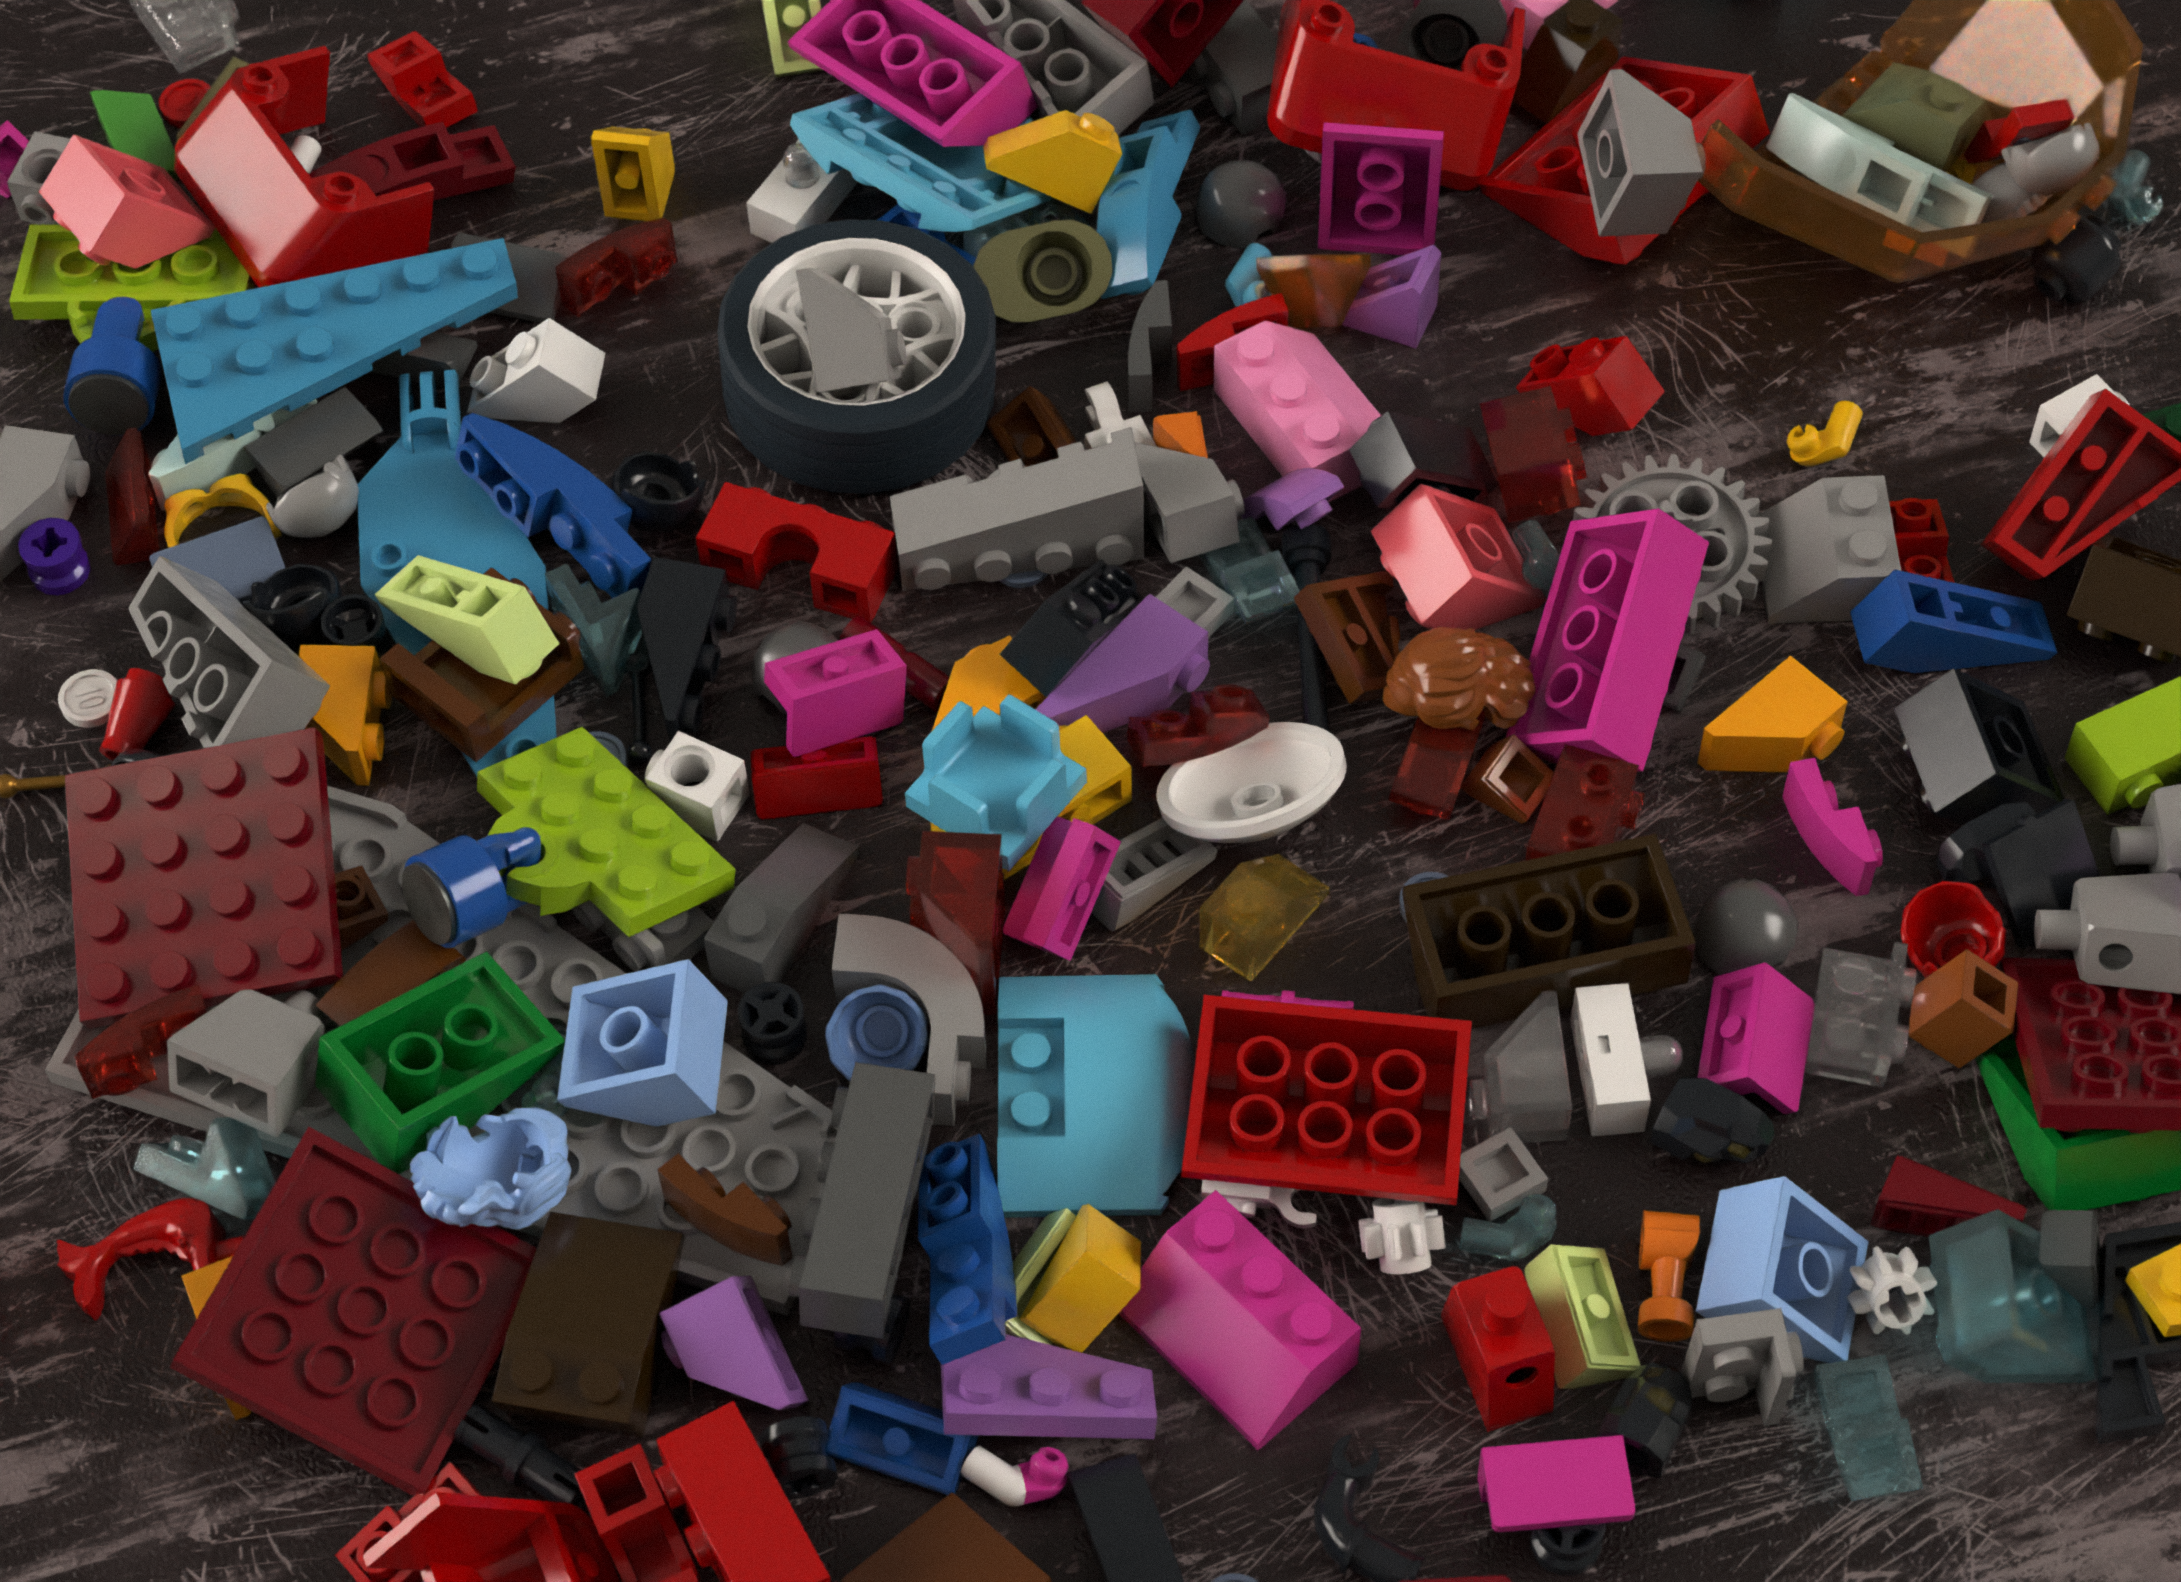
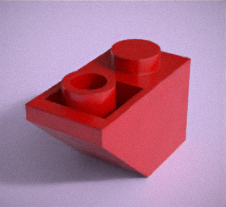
[1515,335,1665,436]

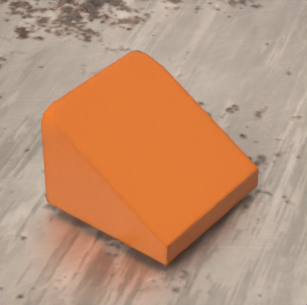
[1153,411,1208,458]

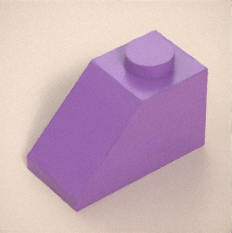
[659,1276,809,1410]

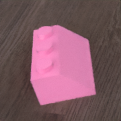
[1214,321,1381,503]

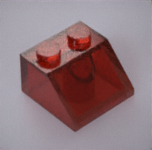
[906,831,1006,1015]

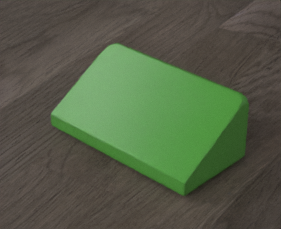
[90,90,180,181]

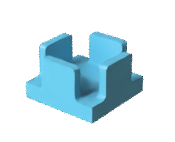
[905,694,1087,871]

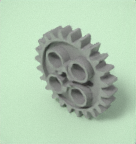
[1573,454,1772,635]

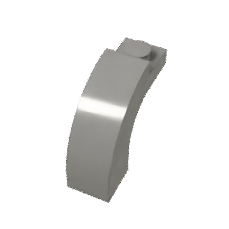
[832,914,987,1126]

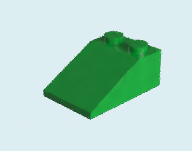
[315,951,565,1174]
[1974,1032,2181,1211]

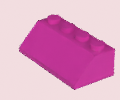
[787,0,1038,147]
[1506,508,1709,775]

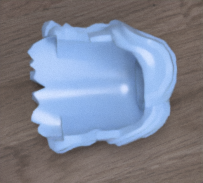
[410,1107,572,1230]

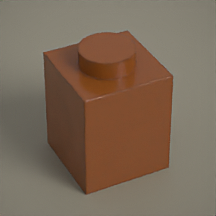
[1908,949,2018,1068]

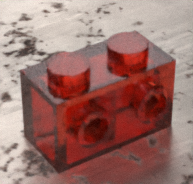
[1480,386,1587,523]
[1525,744,1645,861]

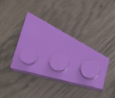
[941,1334,1157,1439]

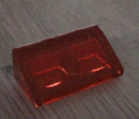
[106,428,160,565]

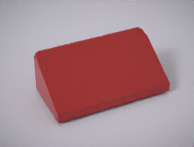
[751,736,883,819]

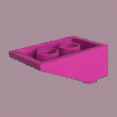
[1318,122,1444,256]

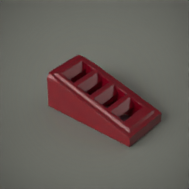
[1870,1156,2027,1250]

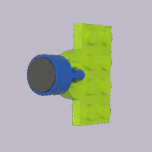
[9,222,255,435]
[402,727,736,948]

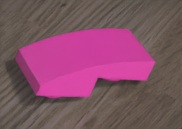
[1782,758,1883,896]

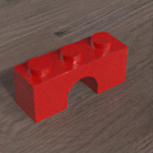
[696,482,899,623]
[574,1443,703,1582]

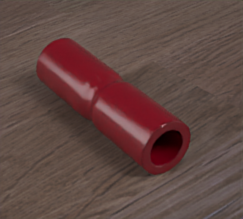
[839,616,950,712]

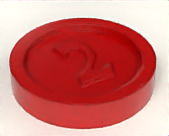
[159,79,211,128]

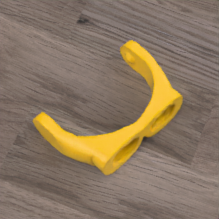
[164,474,282,548]

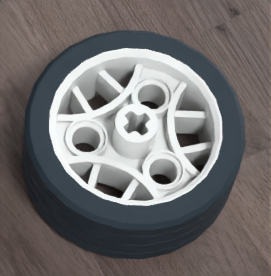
[717,219,996,494]

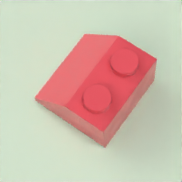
[39,134,215,269]
[1371,484,1547,630]

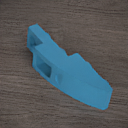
[1097,109,1201,299]

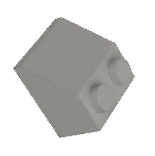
[1577,69,1706,237]
[1758,475,1901,624]

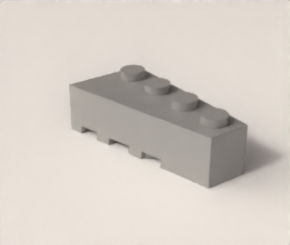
[953,0,1154,135]
[890,427,1144,591]
[128,556,330,748]

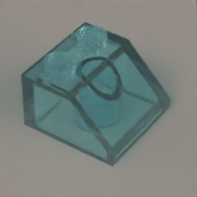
[1929,1209,2095,1383]

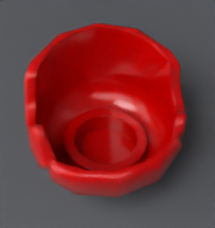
[1900,881,2006,978]

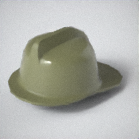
[973,220,1112,323]

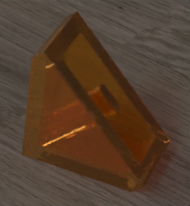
[1256,254,1371,328]

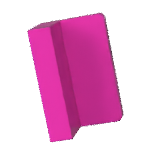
[764,629,907,757]
[1003,816,1121,961]
[1697,962,1814,1115]
[1477,1435,1635,1533]

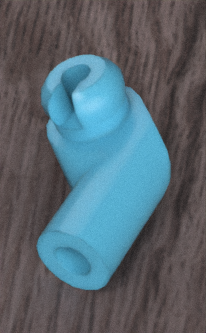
[1225,243,1276,307]

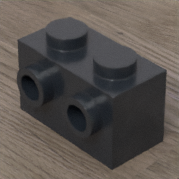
[1349,411,1499,510]

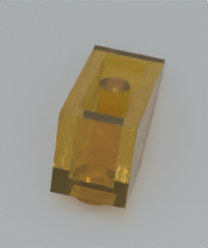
[1200,854,1330,982]

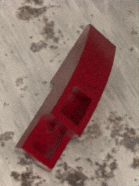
[309,122,516,200]

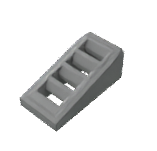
[1091,818,1218,932]

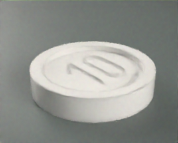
[58,669,117,728]

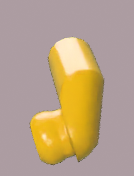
[1786,401,1863,467]

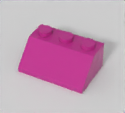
[1118,1190,1361,1451]

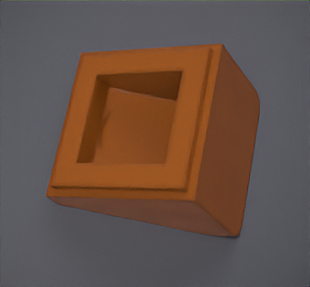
[1460,734,1558,824]

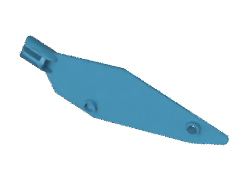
[358,370,557,778]

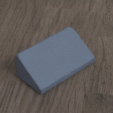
[149,517,285,604]

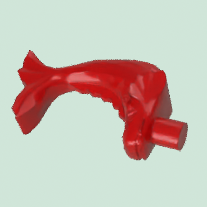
[57,1198,245,1320]

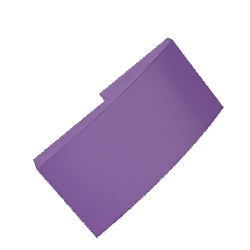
[1242,468,1344,531]

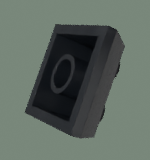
[1894,668,2065,825]

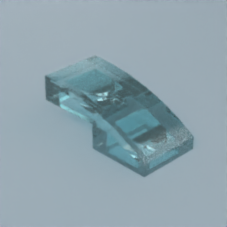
[1199,516,1300,624]
[1813,1354,1923,1501]

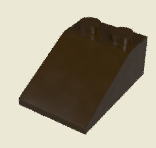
[492,1212,685,1438]

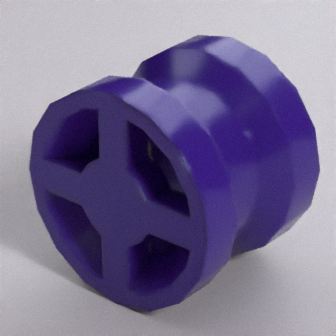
[18,517,91,595]

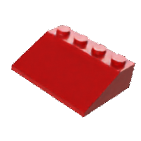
[1479,56,1770,265]
[1181,995,1472,1205]

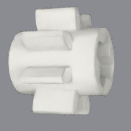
[1358,1198,1446,1274]
[1847,1246,1938,1335]

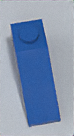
[1850,570,2057,673]

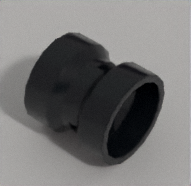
[321,594,392,671]

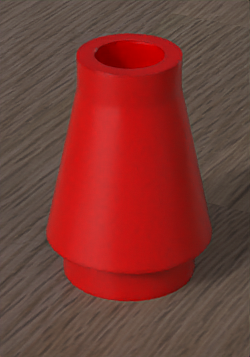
[99,668,175,761]

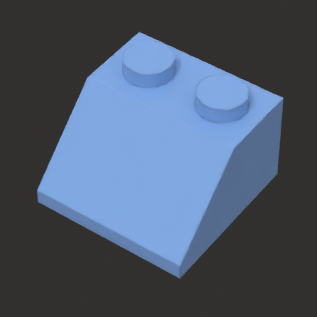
[557,959,728,1127]
[1696,1176,1868,1365]

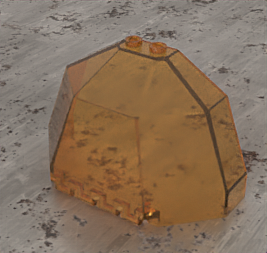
[1698,0,2143,283]

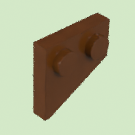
[1293,570,1401,704]

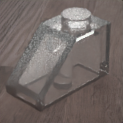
[1470,991,1572,1143]

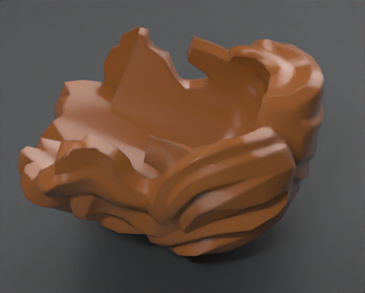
[1382,627,1536,731]

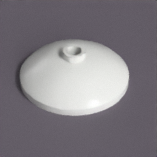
[1156,722,1347,843]

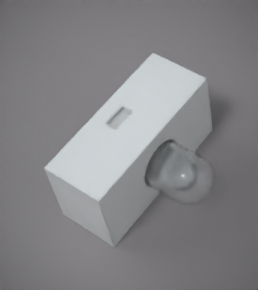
[746,140,858,243]
[1570,983,1683,1137]

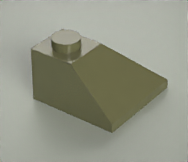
[1842,62,1993,172]

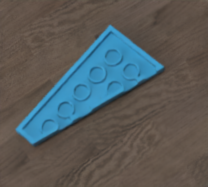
[151,238,518,464]

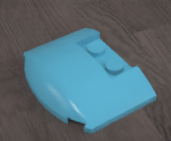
[790,93,1052,232]
[997,974,1195,1218]

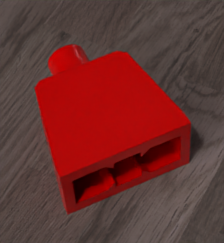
[1441,1266,1555,1432]

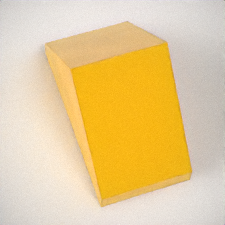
[1019,1204,1141,1353]

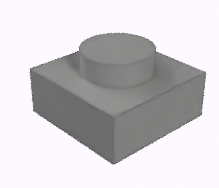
[1156,566,1234,638]
[1459,1127,1548,1222]

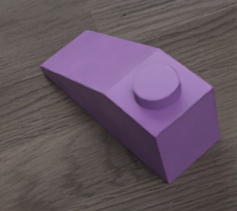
[1035,593,1210,733]

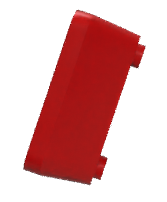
[1267,0,1526,191]
[174,46,434,288]
[363,1492,620,1582]

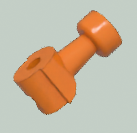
[1638,1210,1700,1342]

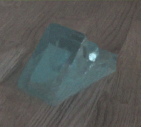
[545,563,642,697]
[133,1117,275,1219]

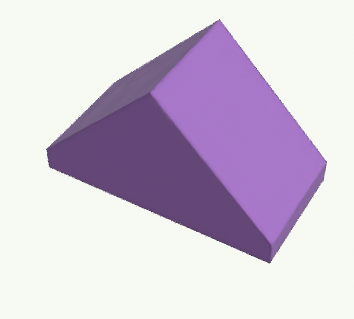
[1331,245,1441,349]

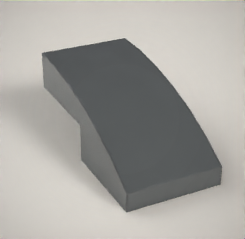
[1128,280,1172,413]

